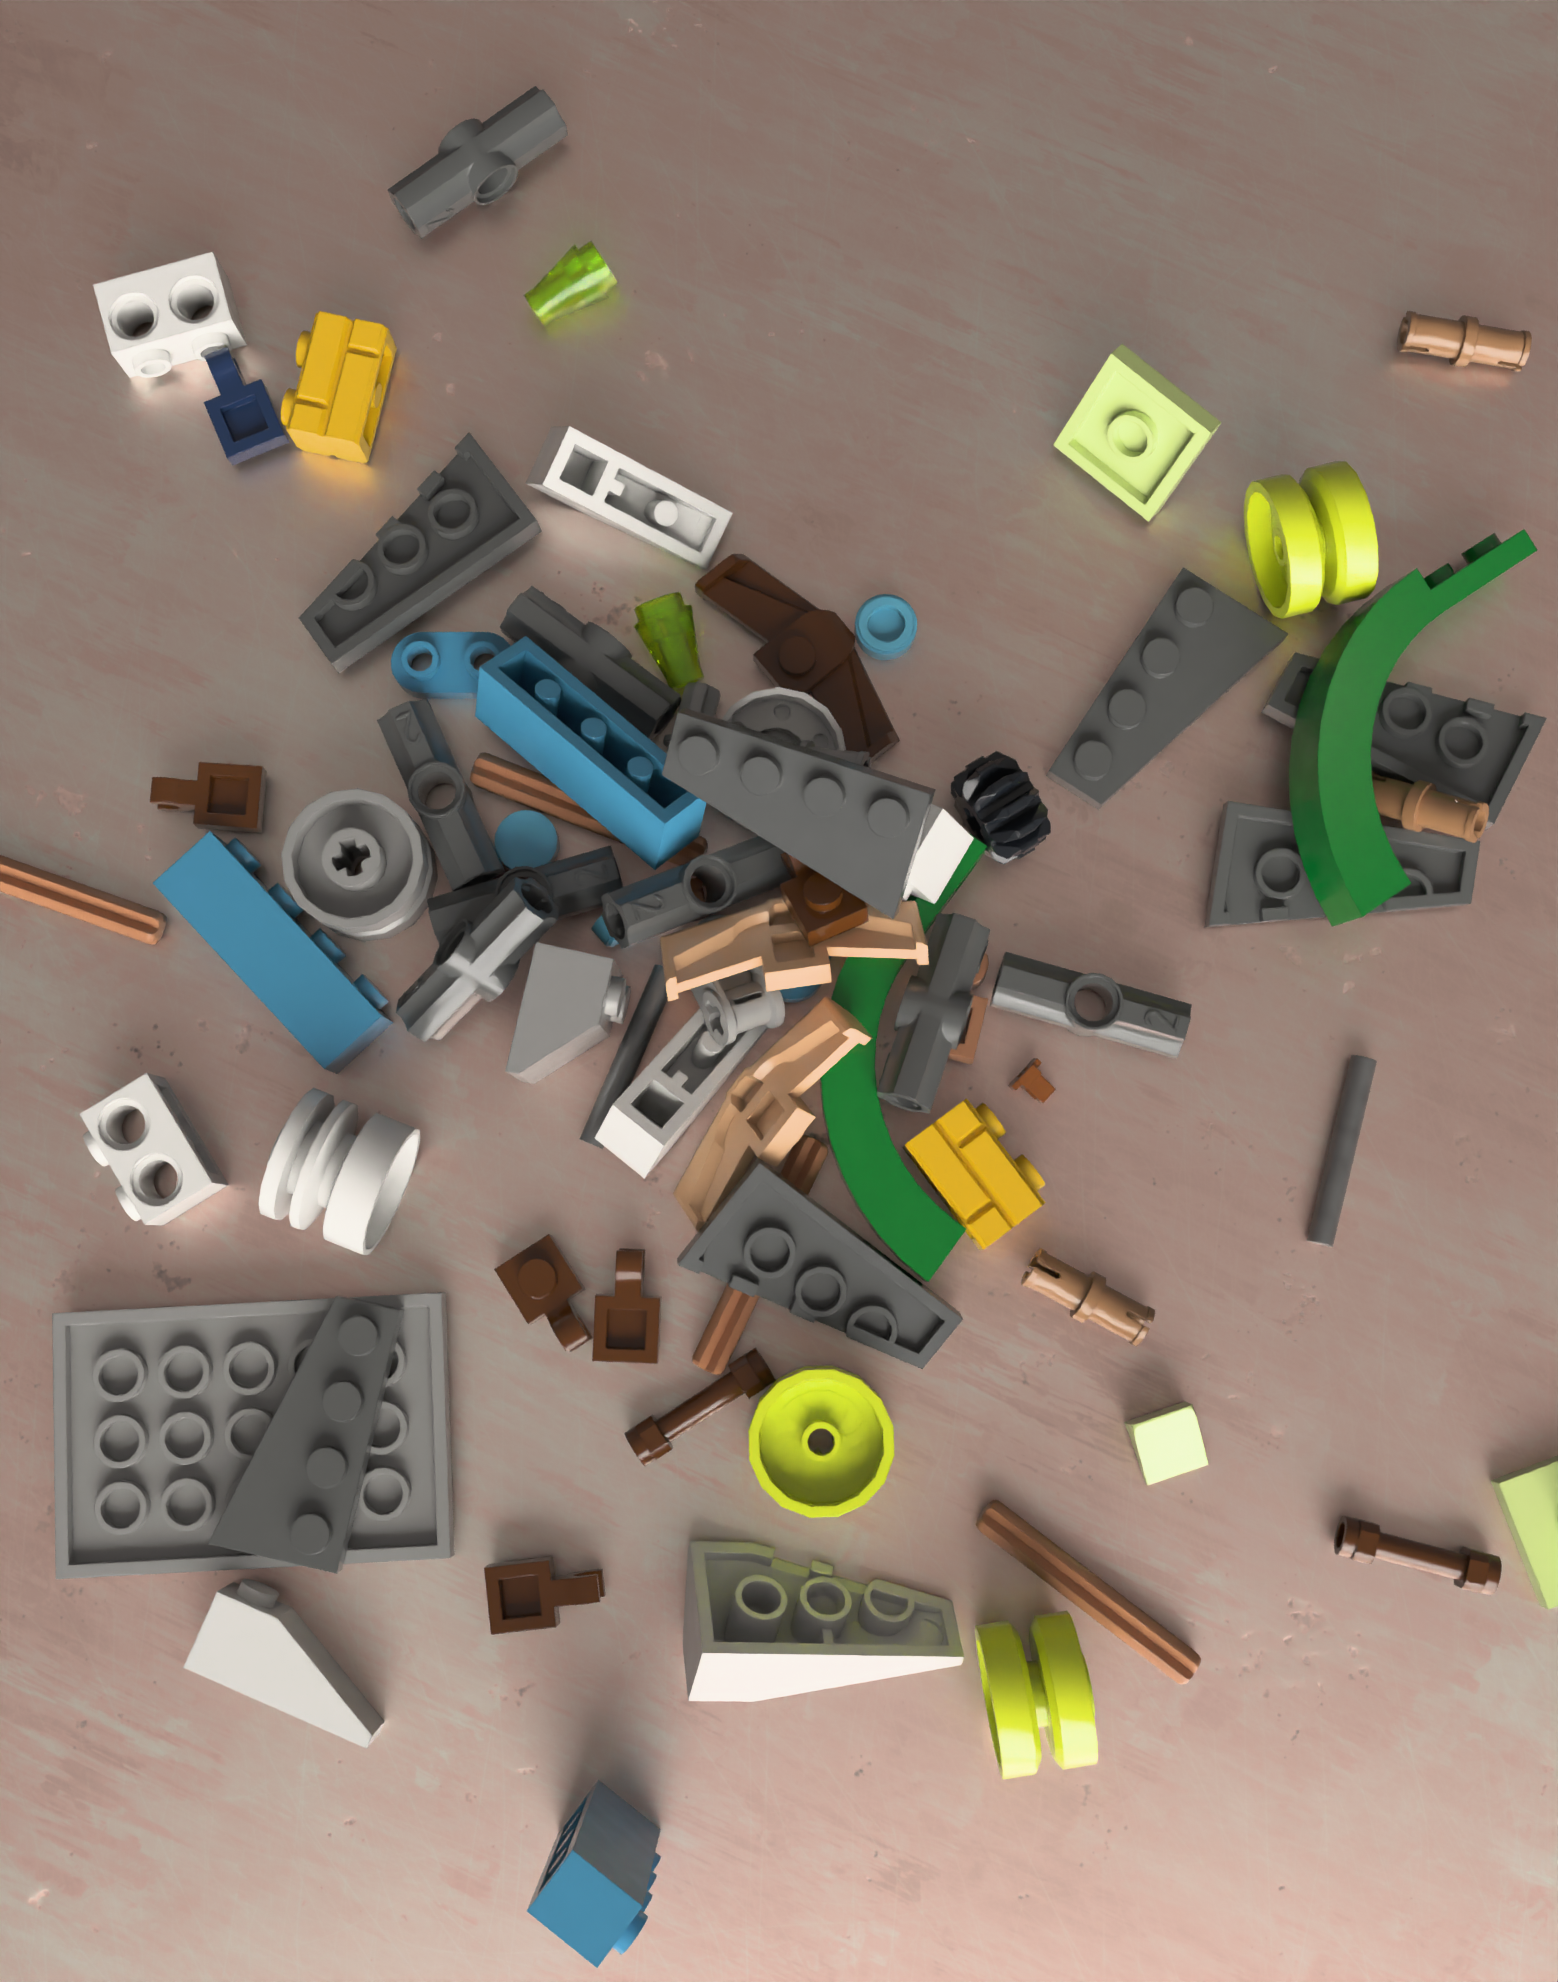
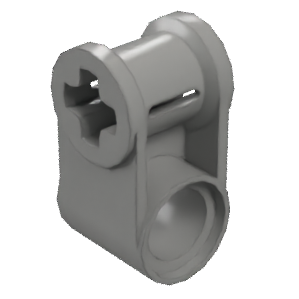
[691,914,785,1046]

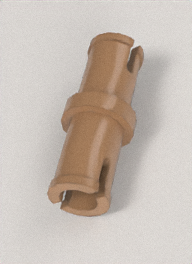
[1397,311,1532,372]
[1372,772,1489,843]
[1021,1248,1155,1346]

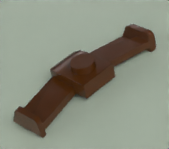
[695,554,900,763]

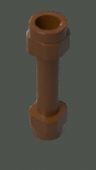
[624,1347,776,1466]
[1334,1516,1502,1595]

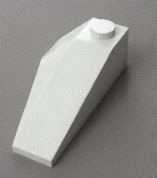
[682,1541,964,1702]

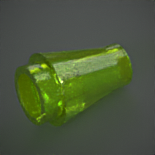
[524,240,619,327]
[633,592,705,690]

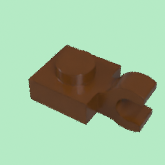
[150,762,267,833]
[780,852,869,947]
[494,1234,593,1352]
[592,1248,662,1364]
[484,1556,605,1635]

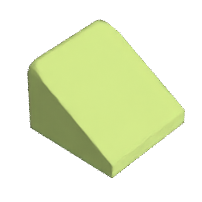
[1124,1401,1209,1485]

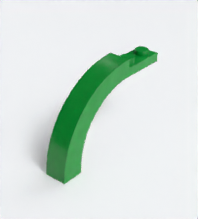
[1289,529,1537,927]
[819,834,987,1282]

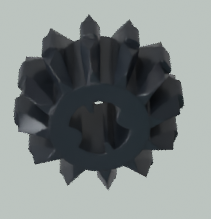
[951,751,1051,865]

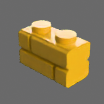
[281,311,397,464]
[902,1098,1046,1250]

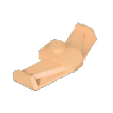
[660,897,929,1002]
[673,997,872,1232]

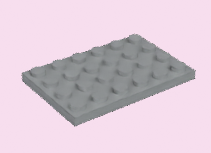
[52,1292,455,1579]

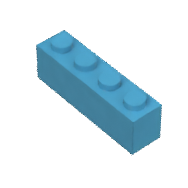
[475,636,707,870]
[153,831,393,1074]
[527,1780,661,1968]

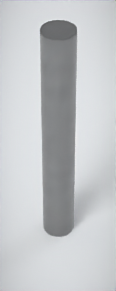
[580,964,668,1149]
[1307,1055,1377,1247]

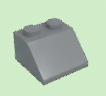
[505,942,631,1084]

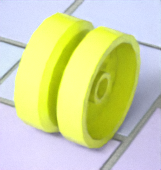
[1244,461,1378,619]
[748,1364,895,1518]
[975,1611,1098,1780]

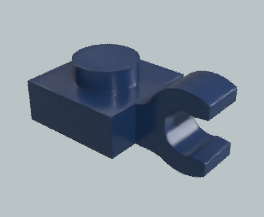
[204,347,290,465]

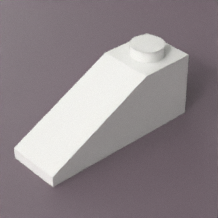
[525,426,732,569]
[595,1008,768,1178]
[183,1579,384,1749]

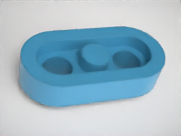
[391,632,510,699]

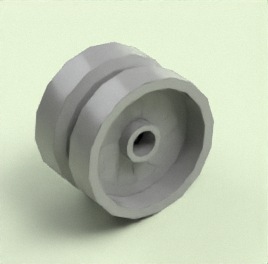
[281,788,438,942]

